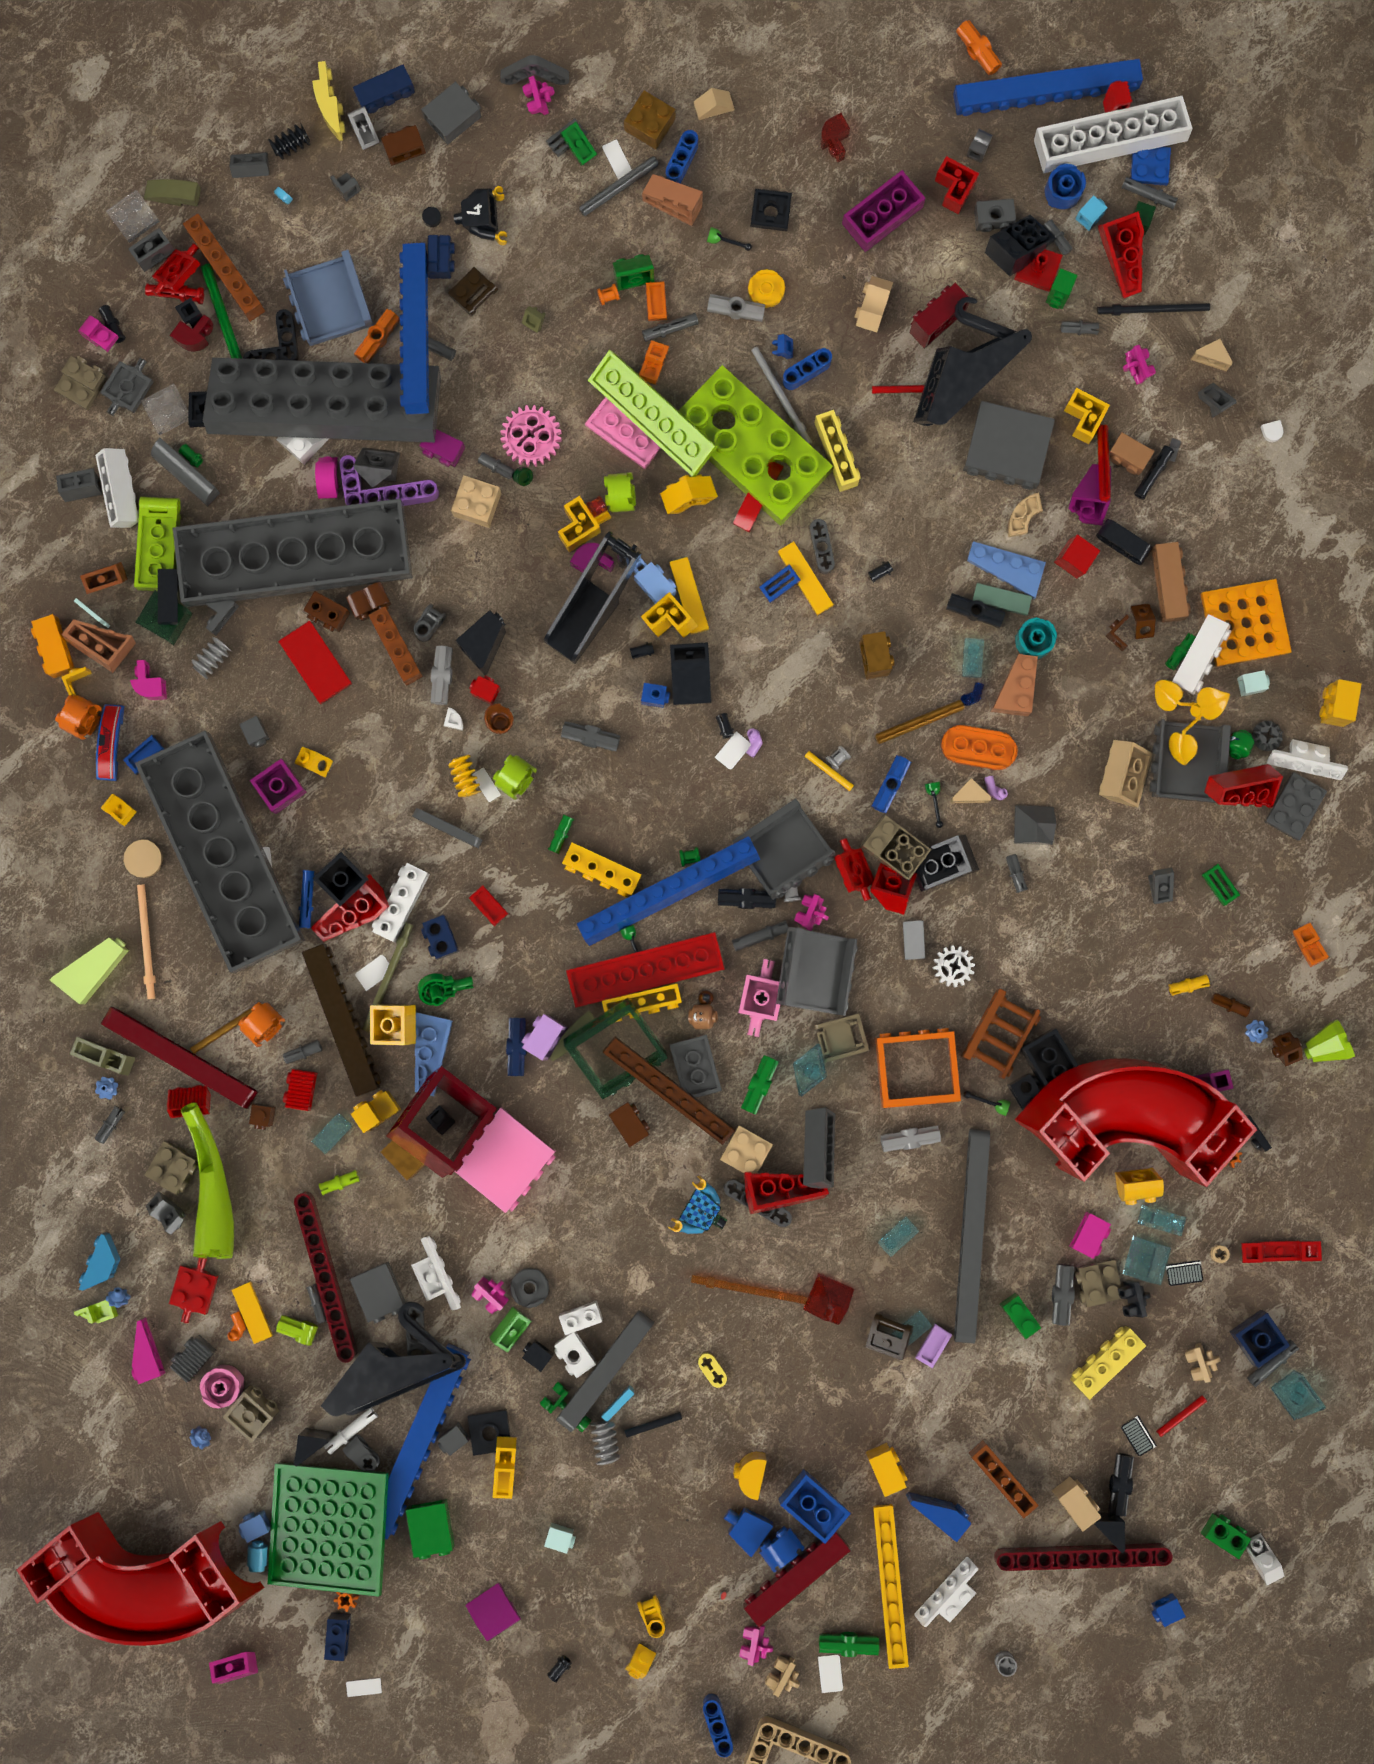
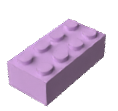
[522,1014,568,1061]

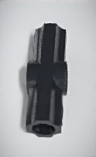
[946,593,1006,628]
[718,888,776,909]
[1108,1453,1134,1517]

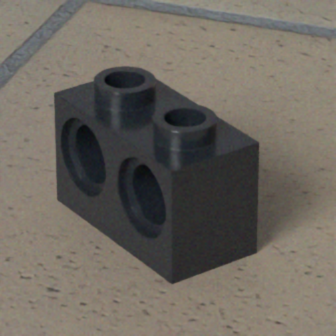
[1007,1074,1040,1111]

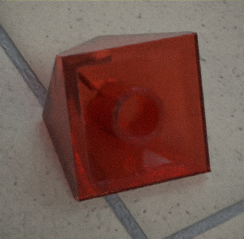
[803,1273,854,1325]

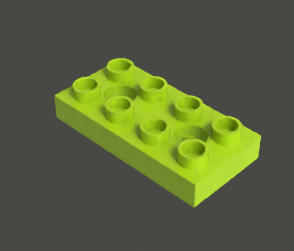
[679,365,833,526]

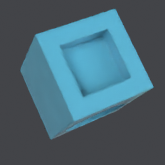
[1076,195,1108,231]

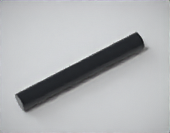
[624,1412,682,1438]

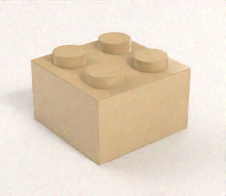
[451,475,501,528]
[720,1125,773,1173]
[1051,1477,1102,1532]

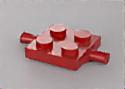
[152,243,200,296]
[834,838,874,901]
[169,1258,219,1323]

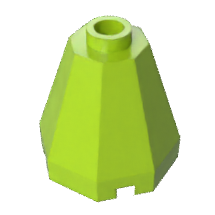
[1303,1020,1355,1062]

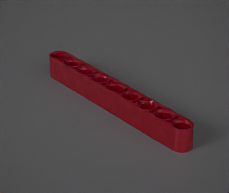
[101,1006,258,1109]
[294,1192,358,1363]
[994,1543,1173,1571]

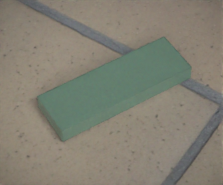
[972,583,1032,616]

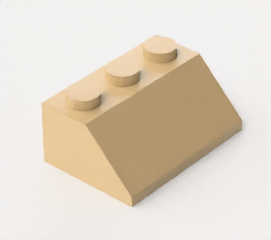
[1099,740,1153,808]

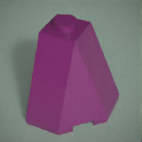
[1068,464,1111,526]

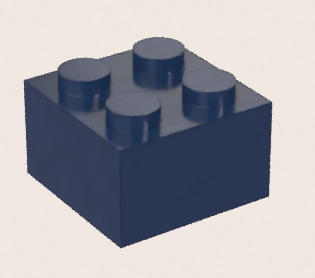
[1229,1310,1290,1368]

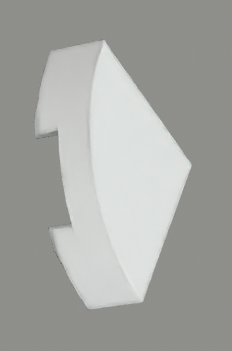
[444,707,463,731]

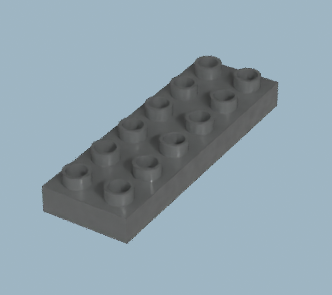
[203,357,441,443]
[173,498,413,607]
[135,730,305,974]

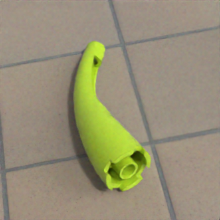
[181,1103,234,1259]

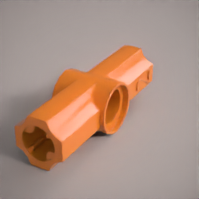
[956,20,1002,75]
[354,309,400,363]

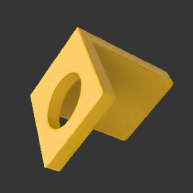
[61,667,92,696]
[294,747,333,777]

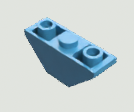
[79,1232,120,1291]

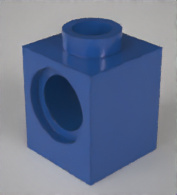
[1151,1593,1186,1627]

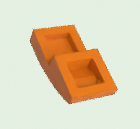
[639,340,669,385]
[1293,923,1329,967]

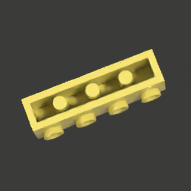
[814,410,861,492]
[1070,1326,1146,1400]

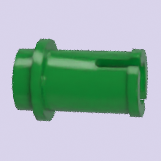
[179,444,203,467]

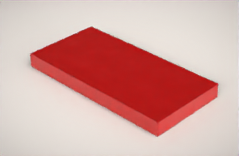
[278,621,352,705]

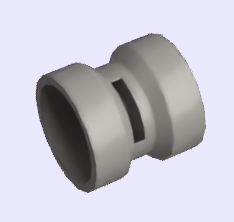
[994,1651,1017,1677]

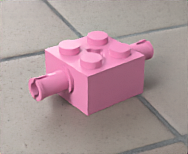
[738,959,780,1037]

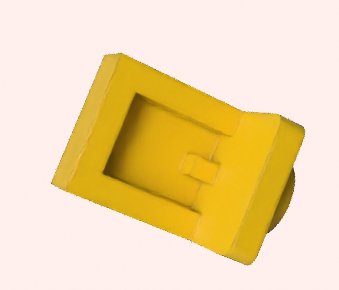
[101,794,137,827]
[625,1643,656,1679]

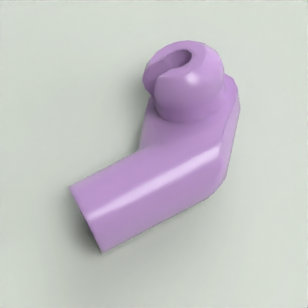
[746,728,763,758]
[984,776,1008,800]

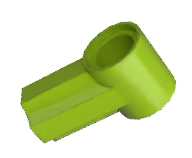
[276,1315,318,1346]

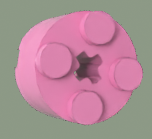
[200,1365,244,1408]

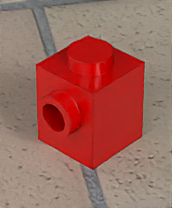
[469,675,501,705]

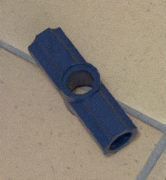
[506,1018,527,1076]

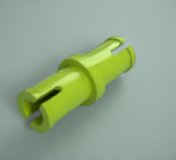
[319,1170,360,1195]

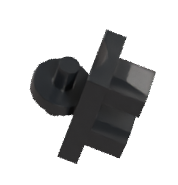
[1118,1280,1151,1318]

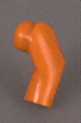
[227,1311,246,1342]

